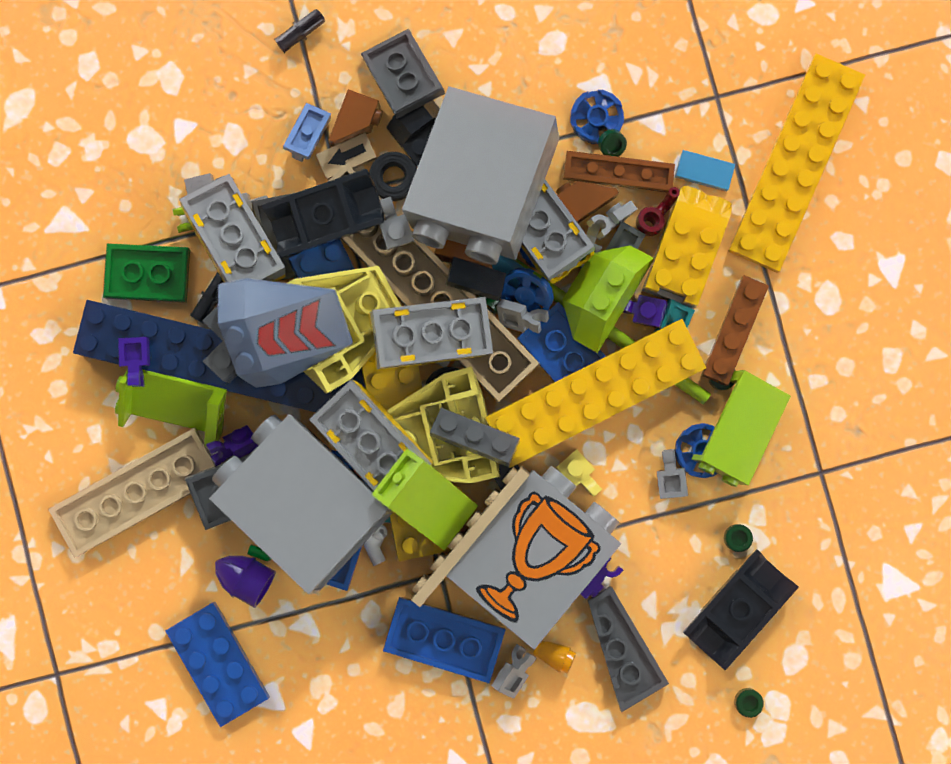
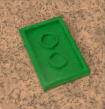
[103,243,190,303]

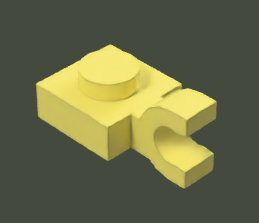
[556,449,602,497]

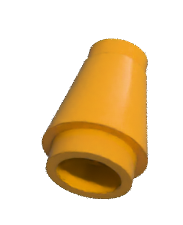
[533,640,576,673]

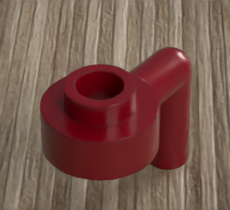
[636,187,680,236]

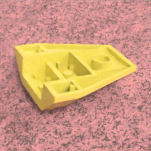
[288,266,402,393]
[387,367,500,483]

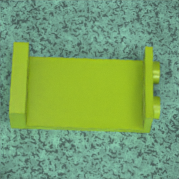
[115,369,227,447]
[692,370,791,487]
[371,448,478,550]

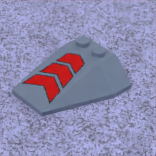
[218,278,353,388]

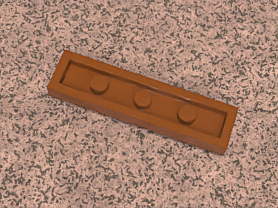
[563,151,675,192]
[701,275,769,386]

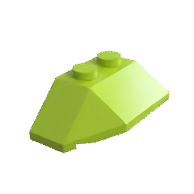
[562,246,654,353]

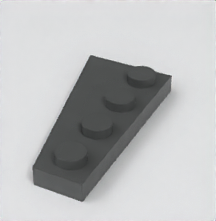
[587,586,669,713]

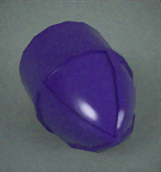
[215,556,276,608]

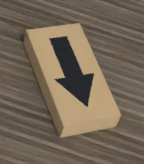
[316,133,377,181]

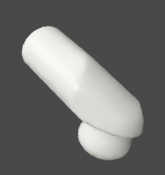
[364,525,387,566]

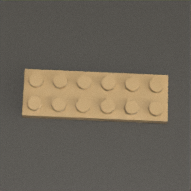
[48,428,215,558]
[411,465,530,607]

